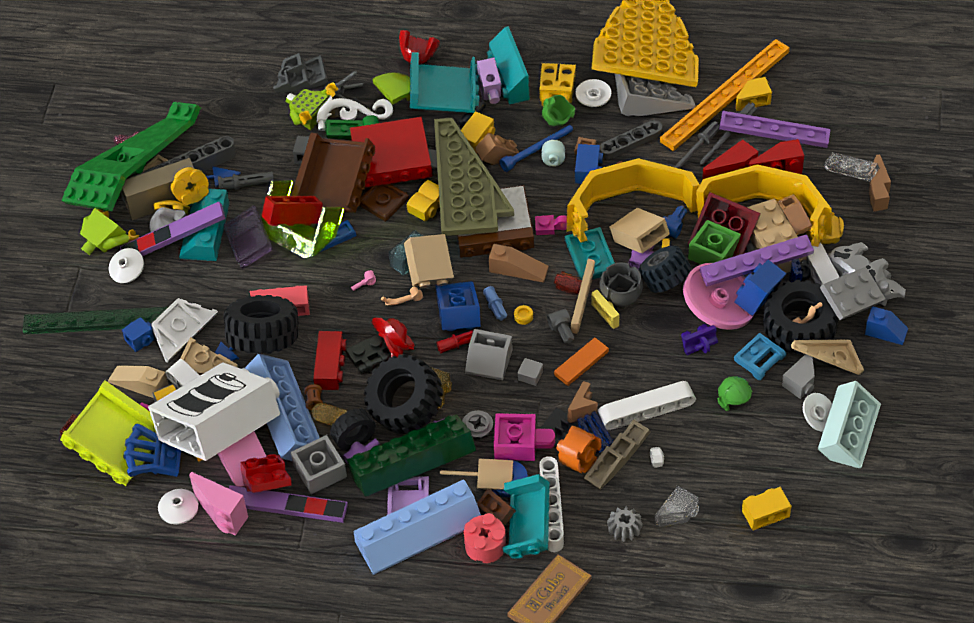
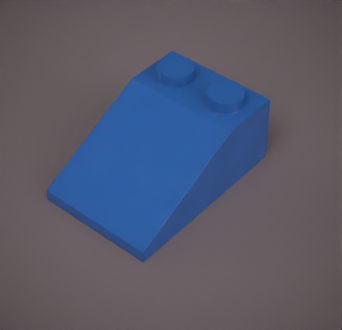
[435,282,481,331]

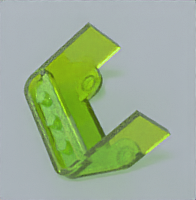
[258,180,344,258]

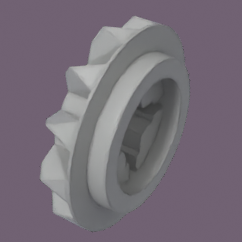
[462,411,493,439]

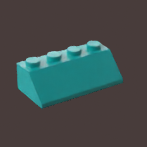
[487,26,529,105]
[179,189,229,261]

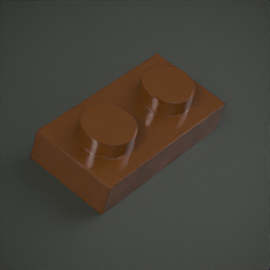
[477,488,516,526]

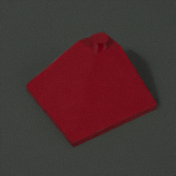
[688,192,761,257]

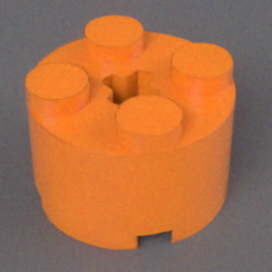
[556,426,601,474]

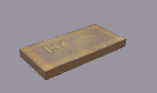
[508,554,592,623]

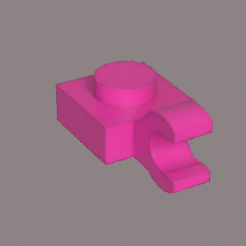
[535,215,567,235]

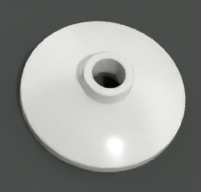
[576,79,611,107]
[109,248,144,284]
[803,393,832,432]
[158,489,199,524]

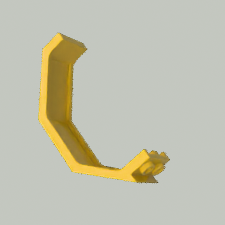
[566,158,700,243]
[696,165,832,247]

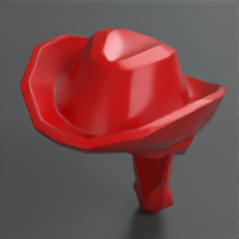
[371,318,415,358]

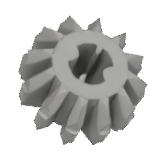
[607,506,642,542]

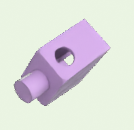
[477,58,501,104]

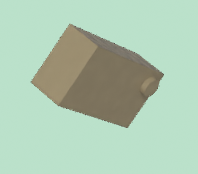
[122,158,194,220]

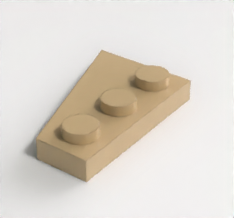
[180,337,238,375]

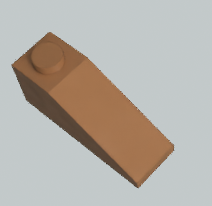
[489,244,549,283]

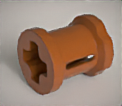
[304,384,323,411]

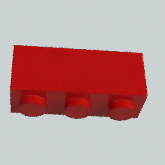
[261,196,323,226]
[313,331,347,390]

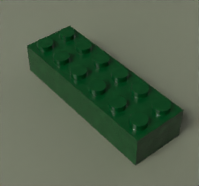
[347,414,476,497]

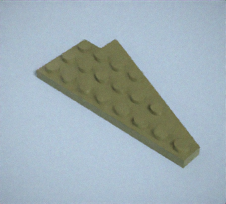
[434,118,514,236]

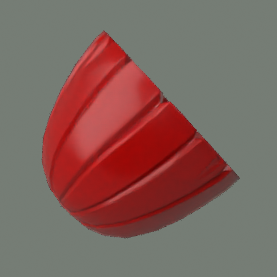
[399,30,440,64]

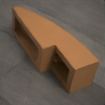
[869,154,891,212]

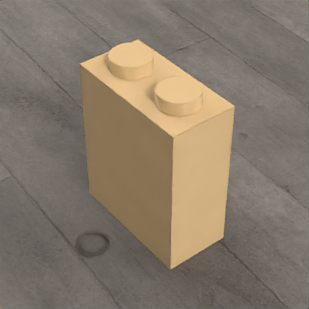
[609,208,670,254]
[404,234,454,288]

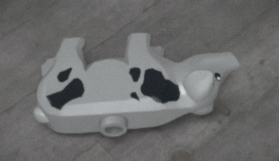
[828,242,906,306]

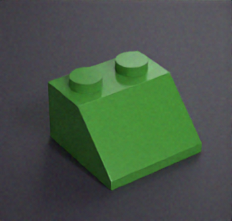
[688,220,741,264]

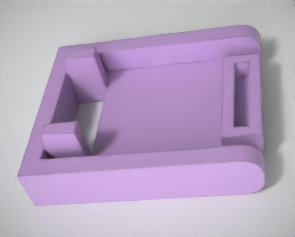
[387,476,429,515]

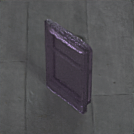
[224,205,273,269]

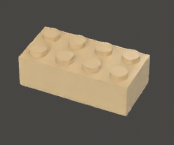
[747,198,807,273]

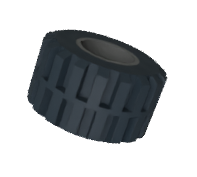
[638,245,691,293]

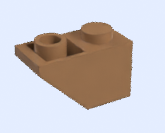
[475,133,519,165]
[777,194,812,235]

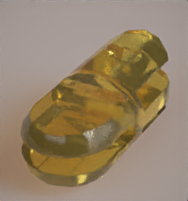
[312,403,348,426]

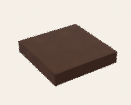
[359,184,409,222]

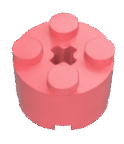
[464,513,506,563]

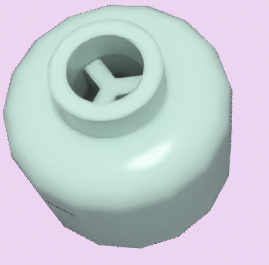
[542,140,565,167]

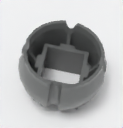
[599,262,643,309]

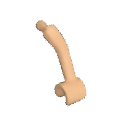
[381,287,423,305]
[793,302,823,324]

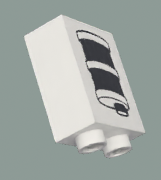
[148,362,280,461]

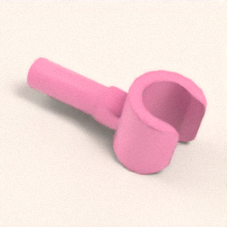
[351,270,376,291]

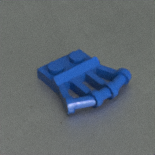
[123,424,181,477]

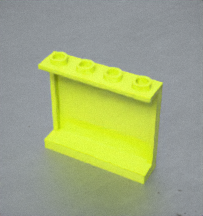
[60,381,156,486]

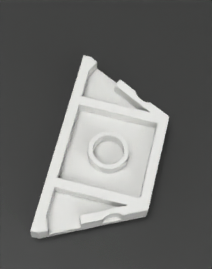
[151,298,218,363]

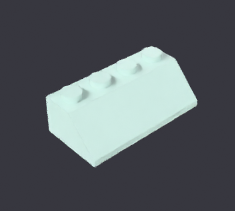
[818,381,881,468]

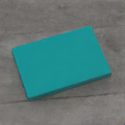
[565,227,615,282]

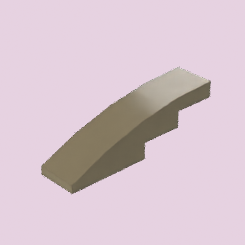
[584,419,650,490]

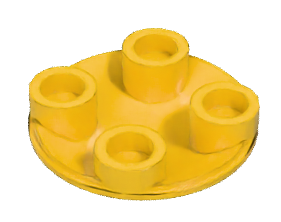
[153,200,190,215]

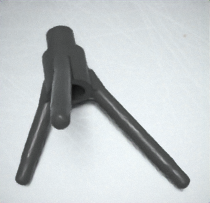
[324,71,363,99]

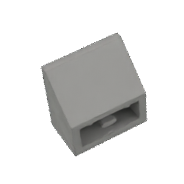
[465,329,513,381]

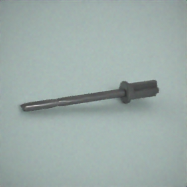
[699,103,757,167]
[674,121,720,169]

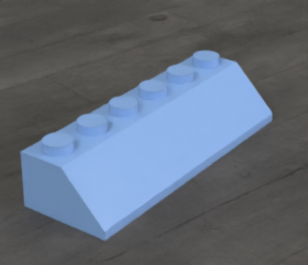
[245,354,320,461]
[354,479,481,575]

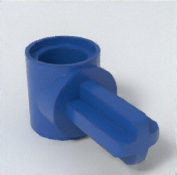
[663,205,687,239]

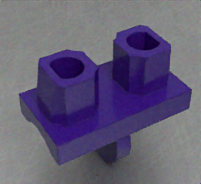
[681,324,718,355]

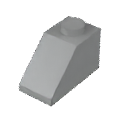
[782,354,815,399]

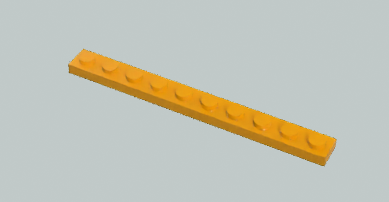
[660,39,790,151]

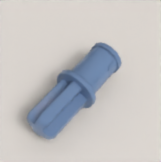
[483,286,507,321]

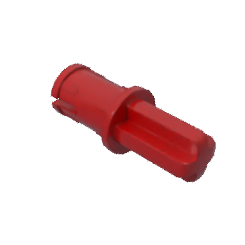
[436,331,473,354]

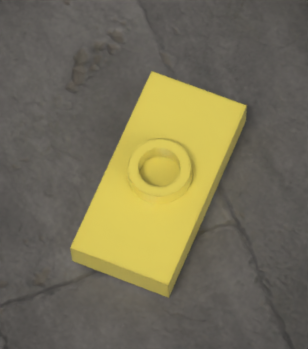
[591,290,619,329]

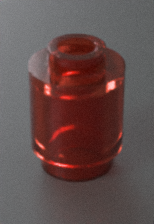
[554,271,582,295]

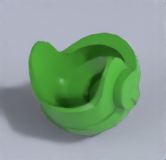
[542,95,575,126]
[717,376,753,411]

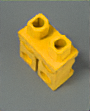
[539,63,576,106]

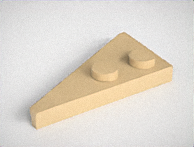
[791,340,864,375]

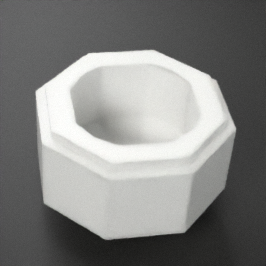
[650,447,664,468]

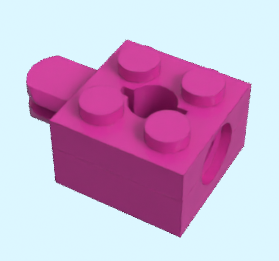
[494,414,555,461]

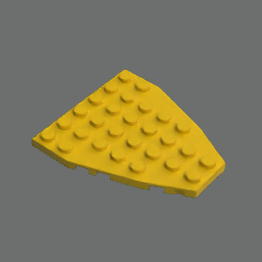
[592,0,699,87]

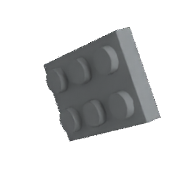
[820,267,886,320]

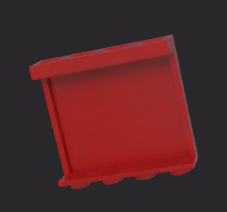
[350,117,432,187]

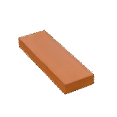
[554,337,609,386]

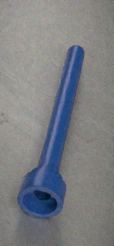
[499,125,573,172]

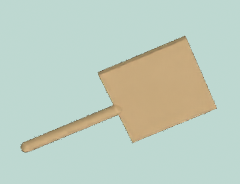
[440,459,513,490]

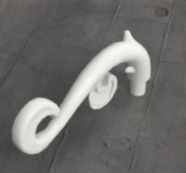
[316,96,393,131]

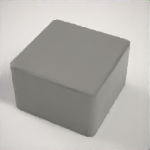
[518,358,543,386]

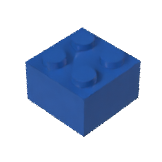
[735,259,786,316]

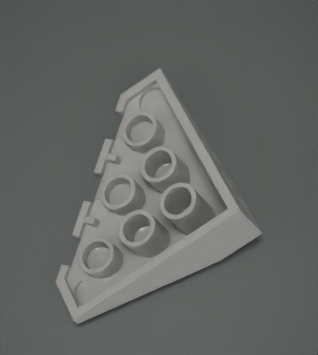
[615,74,695,116]

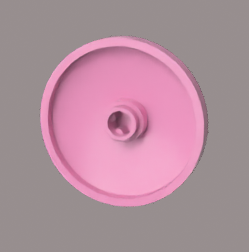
[683,263,755,330]

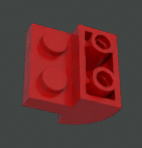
[240,454,292,493]

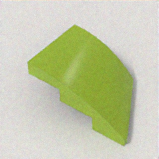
[373,72,410,104]

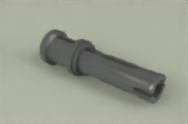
[218,171,274,190]

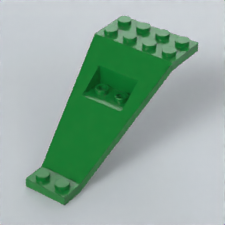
[61,102,201,212]

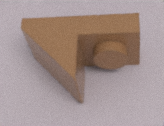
[567,381,598,423]

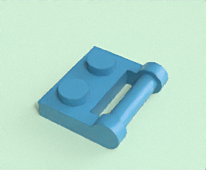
[734,333,786,380]

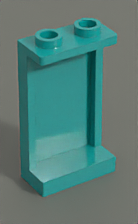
[503,474,550,559]

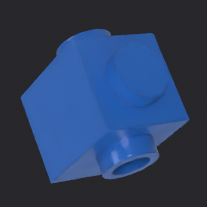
[122,317,155,352]

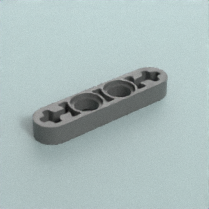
[600,120,662,160]

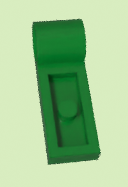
[325,115,379,139]

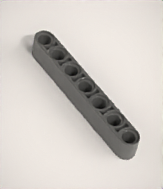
[120,136,236,202]

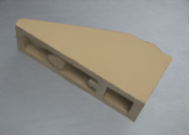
[108,366,169,398]

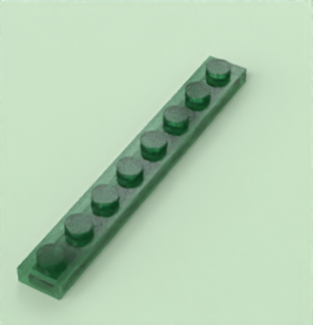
[23,306,169,334]

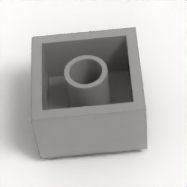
[291,435,347,494]

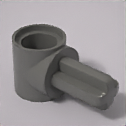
[547,309,574,344]

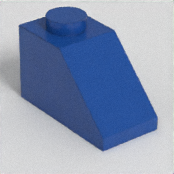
[865,306,908,345]

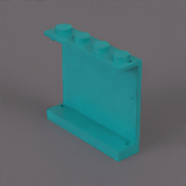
[410,52,479,113]

